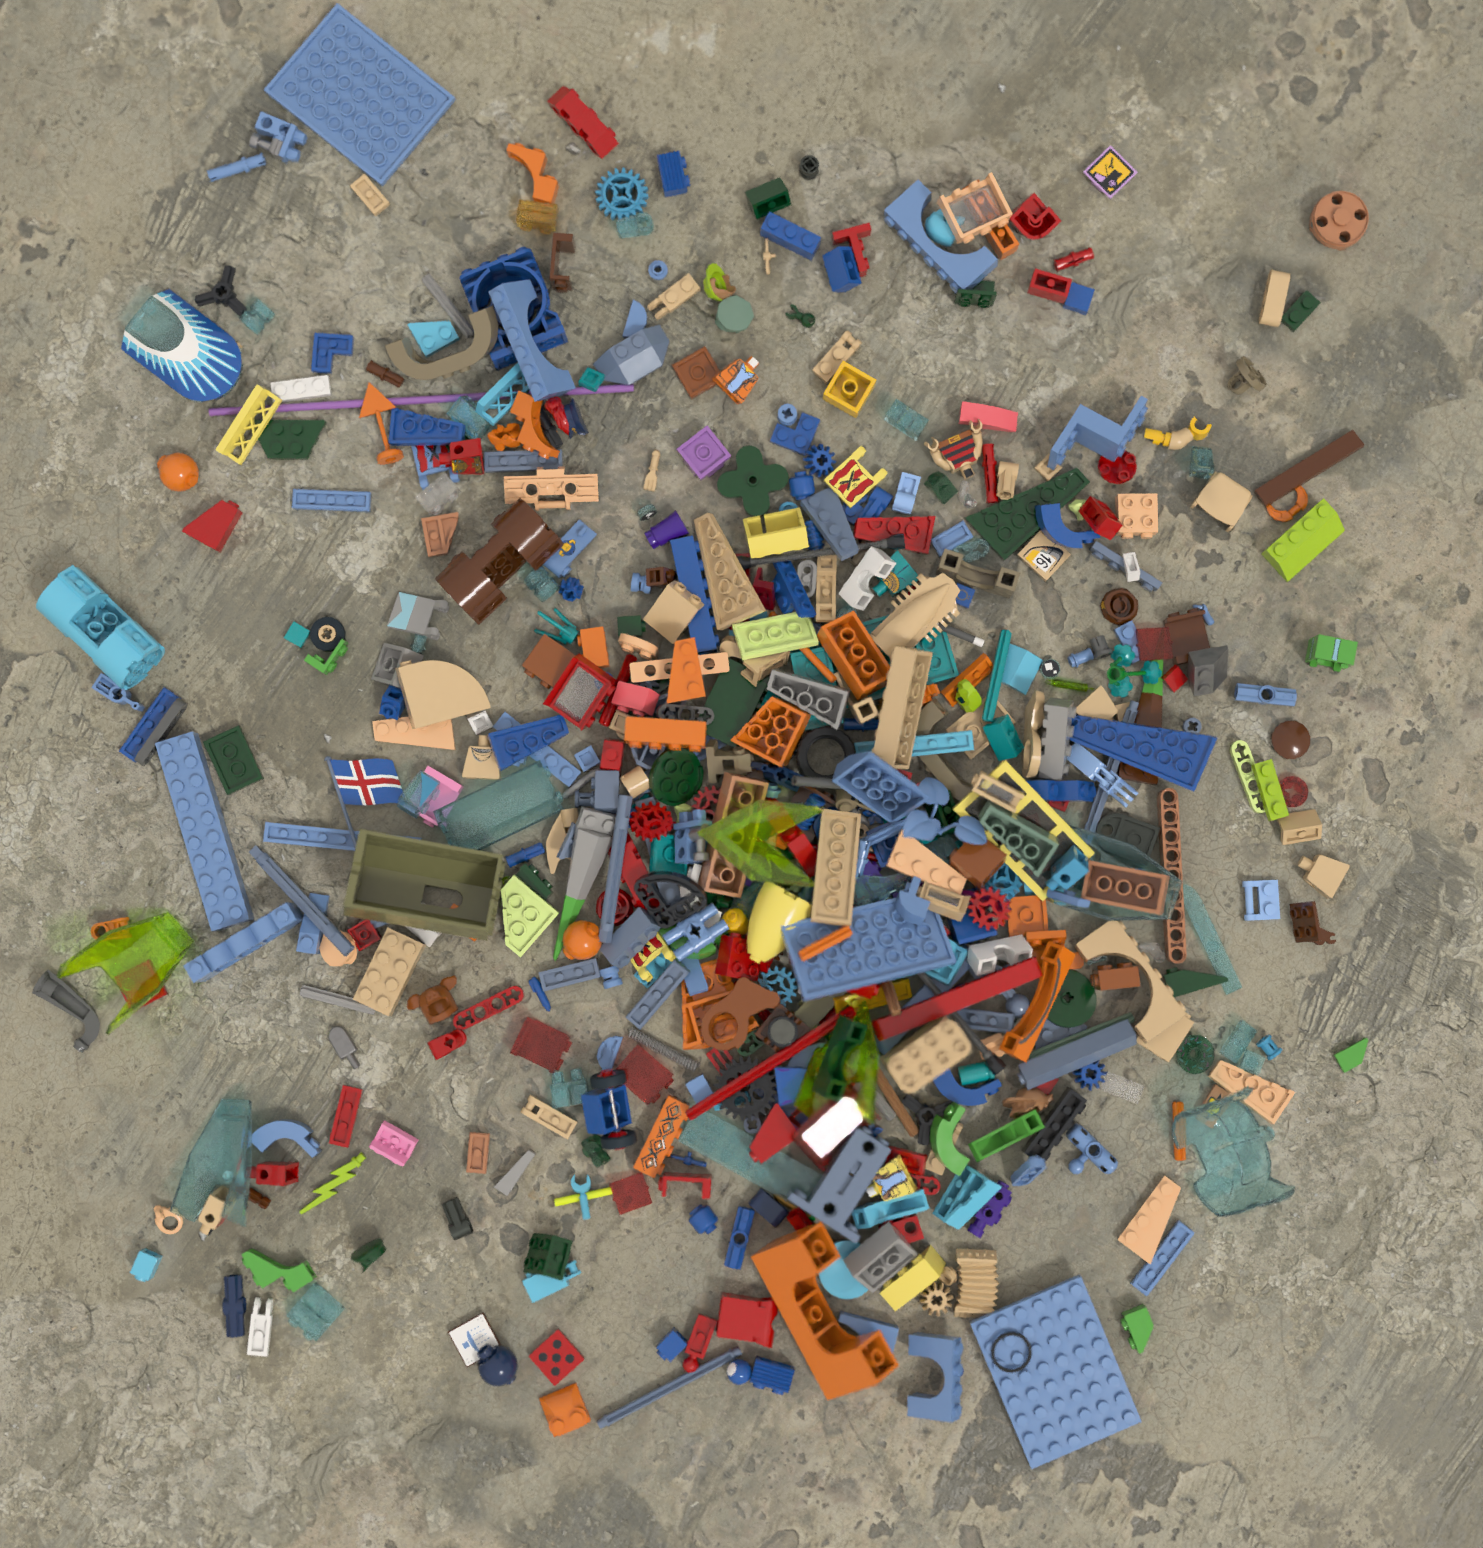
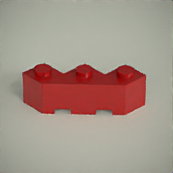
[547,86,619,159]
[608,832,660,910]

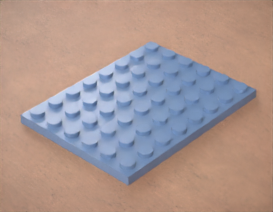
[264,3,456,187]
[970,1274,1142,1469]

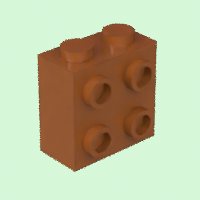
[522,634,576,690]
[949,840,1007,890]
[1090,962,1140,991]

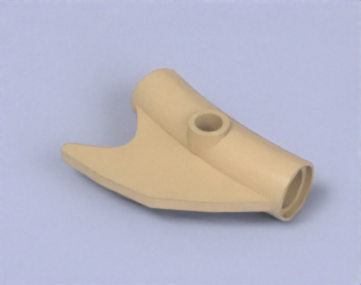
[546,808,579,874]

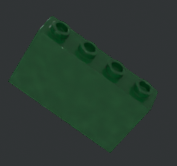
[698,658,770,748]

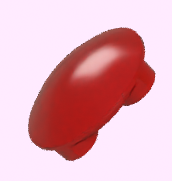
[1098,450,1137,484]

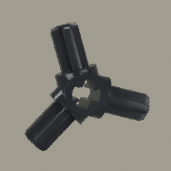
[195,265,247,317]
[901,1094,952,1145]

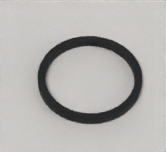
[991,1332,1032,1373]

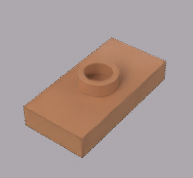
[466,1132,490,1174]

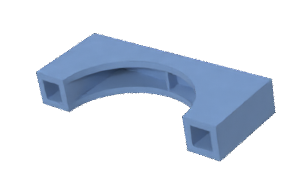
[884,180,998,293]
[488,279,576,402]

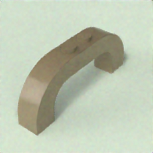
[385,306,498,380]
[916,699,1008,805]

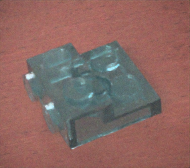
[286,1282,345,1341]

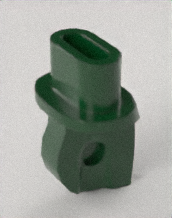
[705,891,734,909]

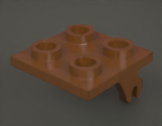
[1289,901,1336,945]

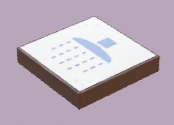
[448,1312,501,1367]

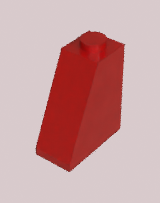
[182,500,243,553]
[749,1103,800,1164]

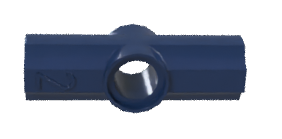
[222,1274,246,1338]

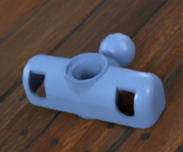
[1066,1123,1118,1174]

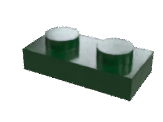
[1281,290,1321,333]

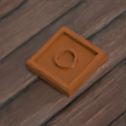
[672,346,720,399]

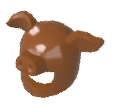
[407,975,458,1025]

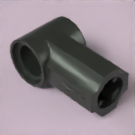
[442,1197,474,1241]

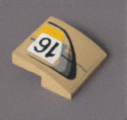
[1017,530,1071,582]

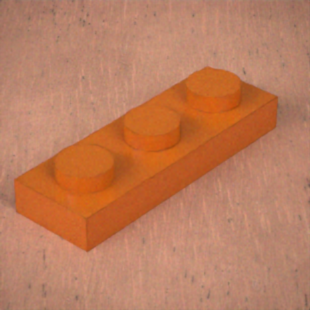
[940,653,993,707]

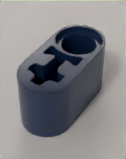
[748,1188,789,1228]

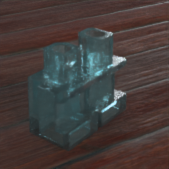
[550,1068,589,1109]

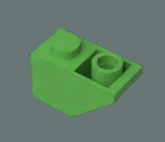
[1120,1304,1154,1354]

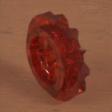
[1279,776,1308,807]

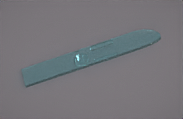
[1183,884,1243,995]

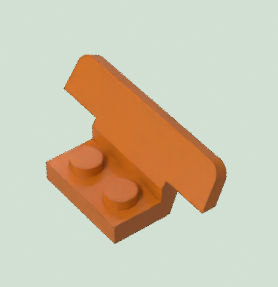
[1007,930,1084,969]

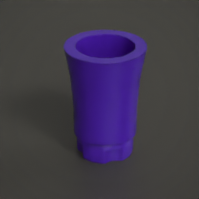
[644,510,689,549]

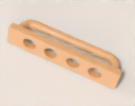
[630,652,729,682]

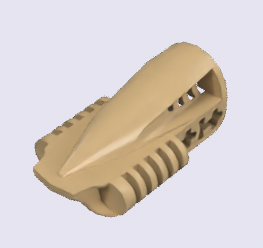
[869,573,960,658]

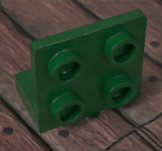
[954,281,997,308]
[523,1233,573,1281]

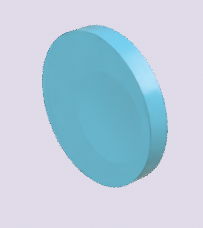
[818,1240,868,1299]

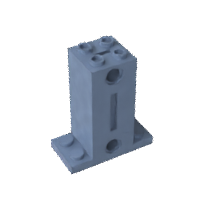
[786,1124,891,1243]

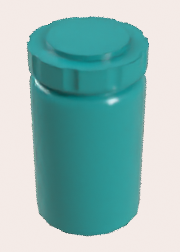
[957,1062,995,1086]

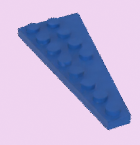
[1070,715,1218,791]

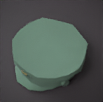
[715,295,754,333]

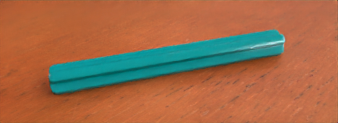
[982,630,1012,722]

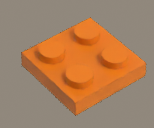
[1007,895,1048,937]

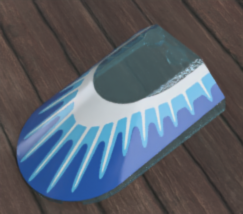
[121,289,243,403]

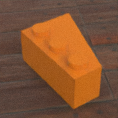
[667,637,706,703]

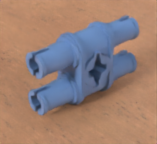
[662,903,729,962]

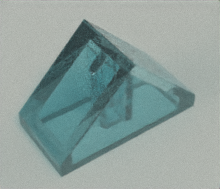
[1189,446,1214,479]

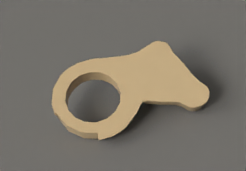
[1021,690,1045,778]

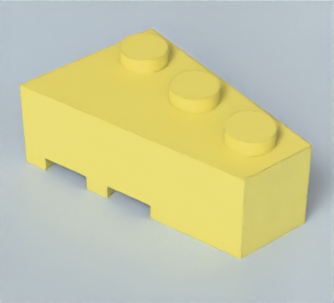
[880,1245,946,1311]

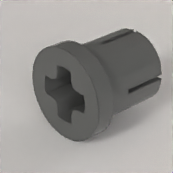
[1089,635,1113,660]

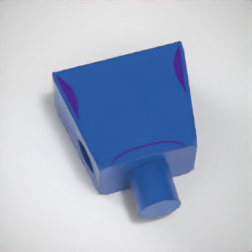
[775,1066,817,1106]

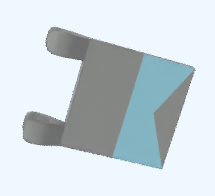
[387,592,449,640]

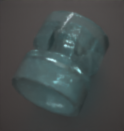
[239,298,276,335]
[523,566,560,602]

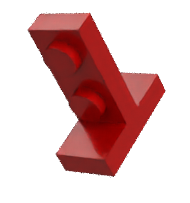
[832,222,872,277]

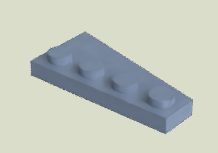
[800,487,859,561]

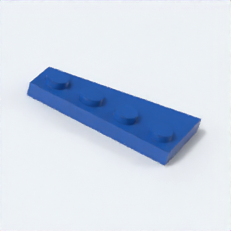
[388,408,466,446]

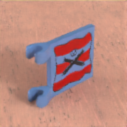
[411,445,460,490]

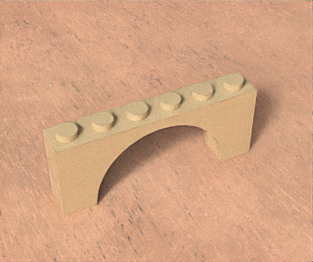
[1074,917,1186,1044]

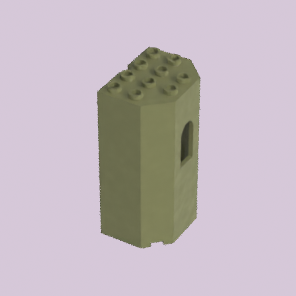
[343,829,506,941]

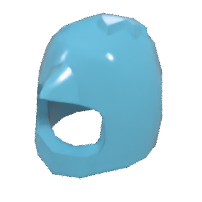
[925,208,965,247]

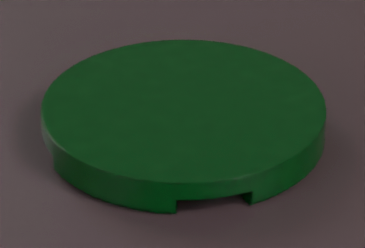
[649,748,704,806]

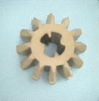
[919,1281,953,1316]

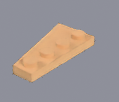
[1117,1176,1181,1264]

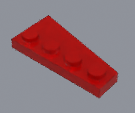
[853,516,935,555]

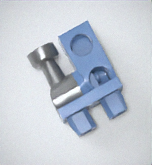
[249,112,307,163]
[673,809,712,864]

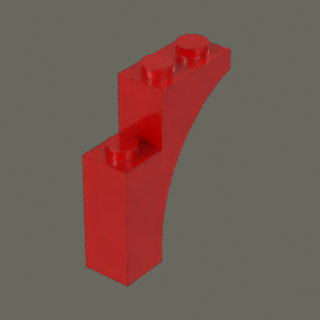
[762,797,817,878]

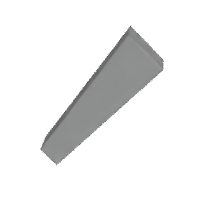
[494,1149,536,1196]

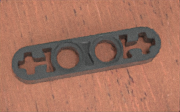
[135,698,188,766]

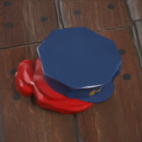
[545,397,589,440]

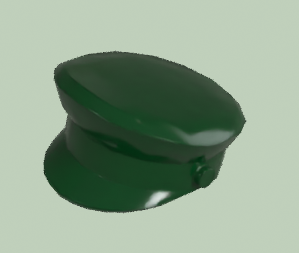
[351,1238,387,1273]

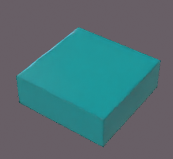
[578,367,605,392]
[284,621,310,648]

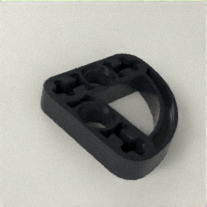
[634,871,708,928]

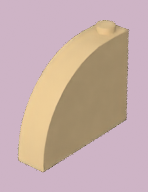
[395,660,491,729]

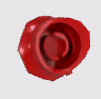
[596,889,633,926]

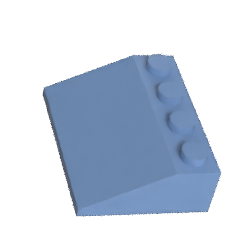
[832,751,931,824]

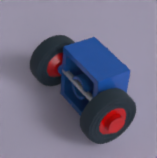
[581,1069,637,1150]

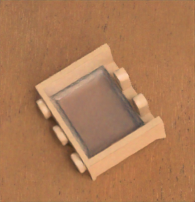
[936,172,1013,244]

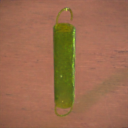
[1045,678,1095,692]

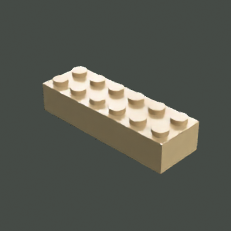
[871,646,933,769]

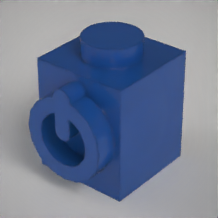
[379,685,405,720]

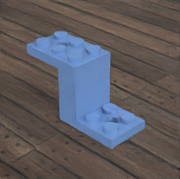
[1047,396,1148,470]

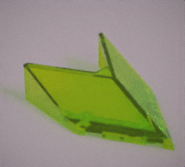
[696,800,824,887]
[793,1000,879,1125]

